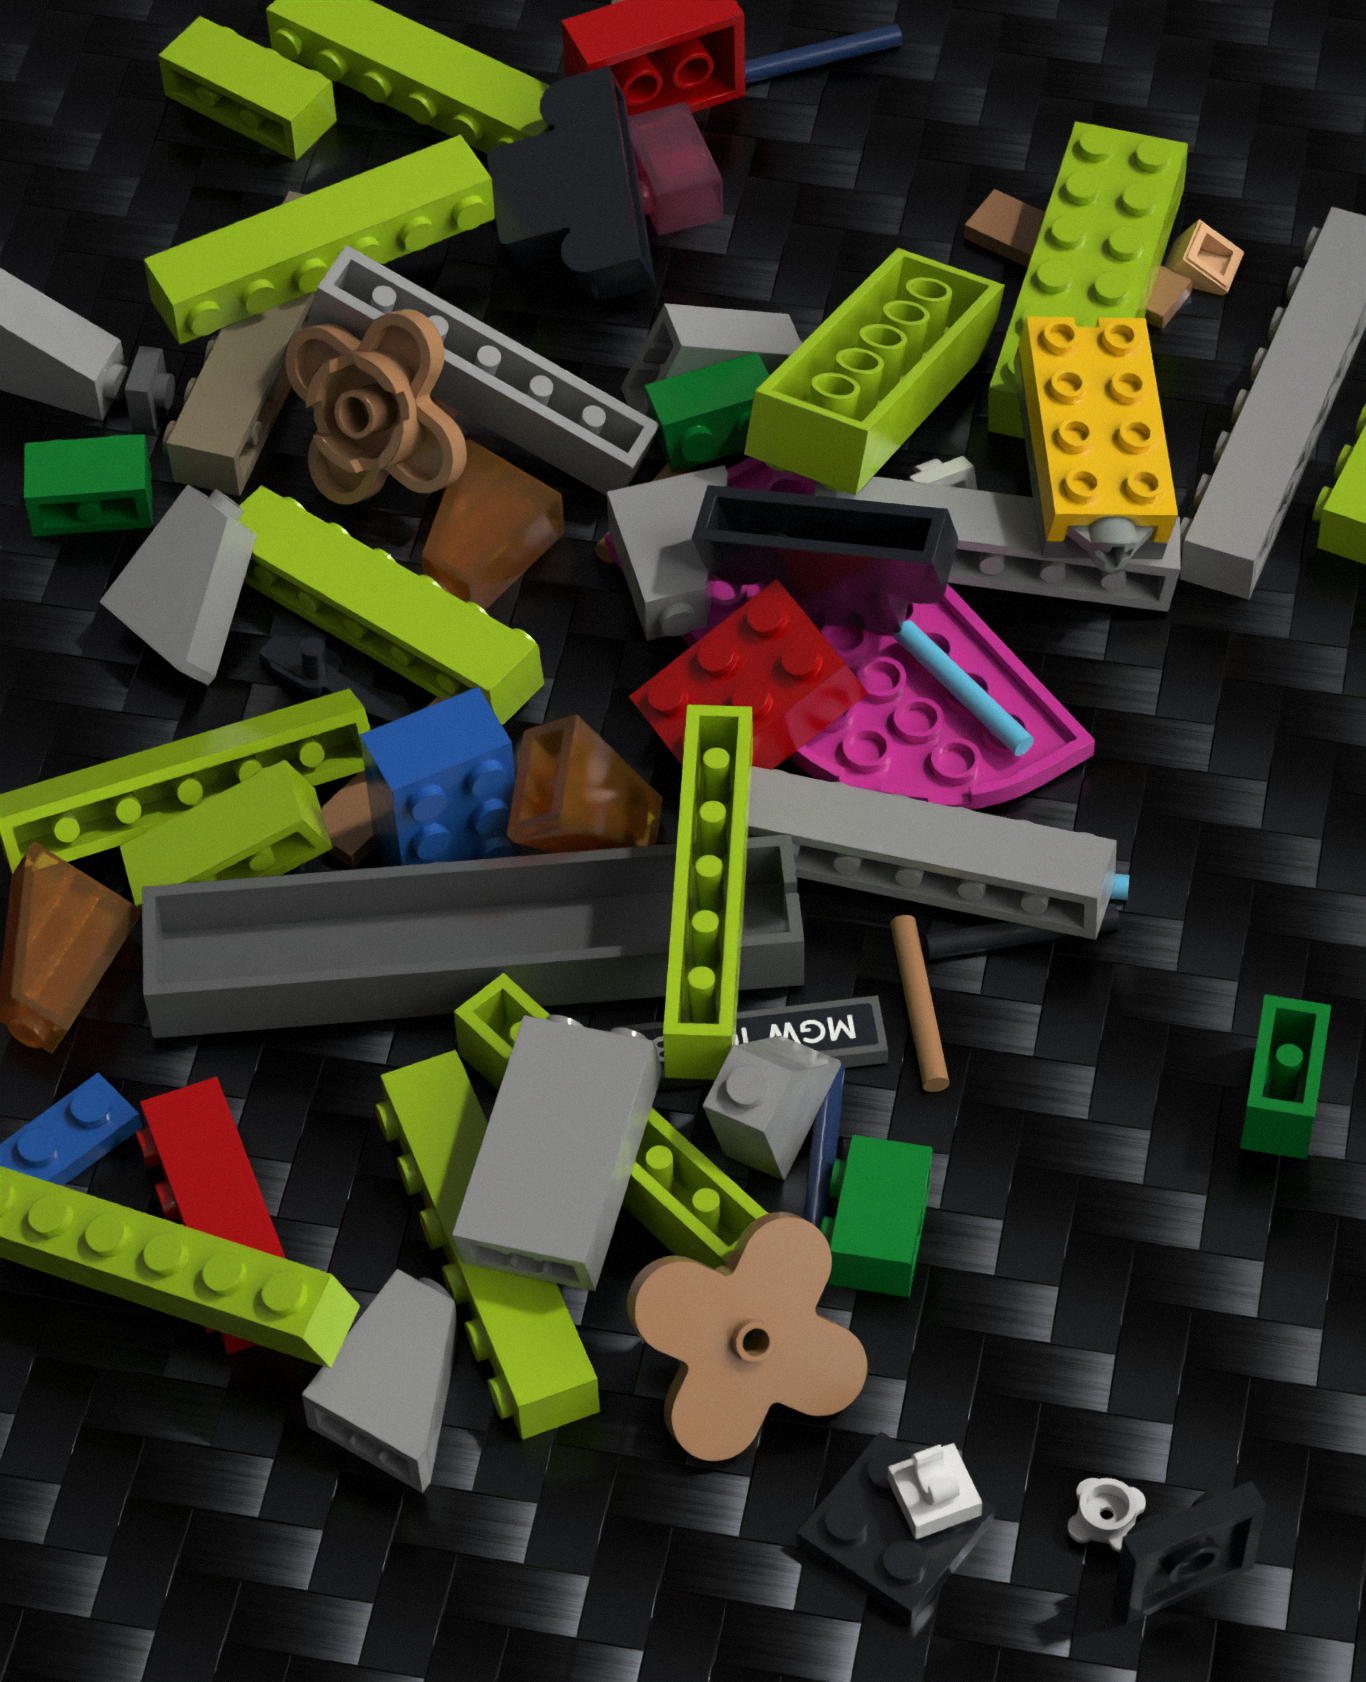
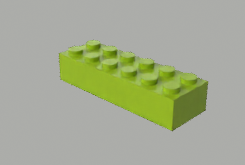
[988,121,1188,439]
[744,248,1005,495]

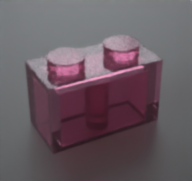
[629,102,723,236]

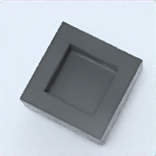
[124,346,175,431]

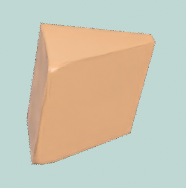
[1164,219,1244,296]

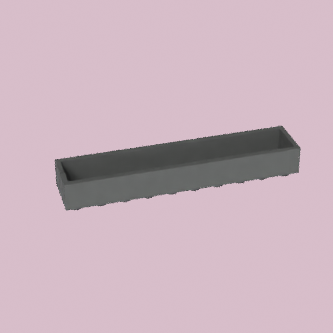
[142,834,804,1038]

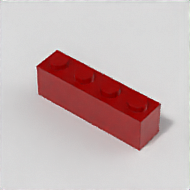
[135,1076,286,1354]

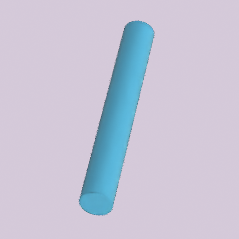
[894,620,1034,756]

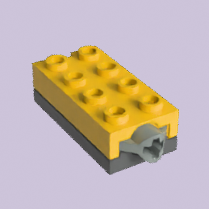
[1013,316,1178,573]

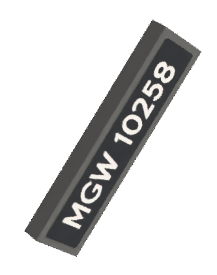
[618,995,888,1090]

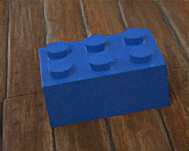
[360,687,522,867]

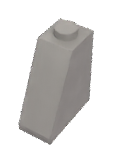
[0,268,130,420]
[621,304,802,419]
[607,465,728,641]
[99,485,257,686]
[703,1035,841,1181]
[302,1269,459,1493]

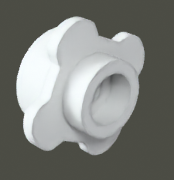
[1068,1478,1146,1552]

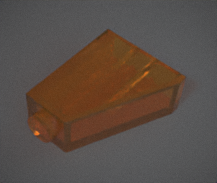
[422,438,564,610]
[507,714,663,853]
[0,841,142,1054]

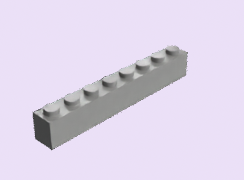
[1180,207,1366,600]

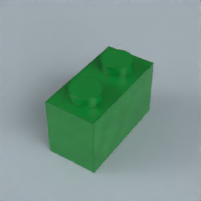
[644,352,770,472]
[24,434,152,537]
[1240,994,1331,1160]
[821,1135,933,1297]

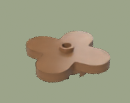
[285,309,467,505]
[627,1212,867,1461]

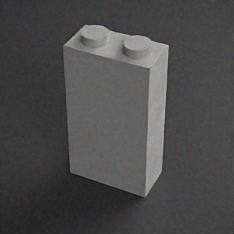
[452,1015,663,1291]

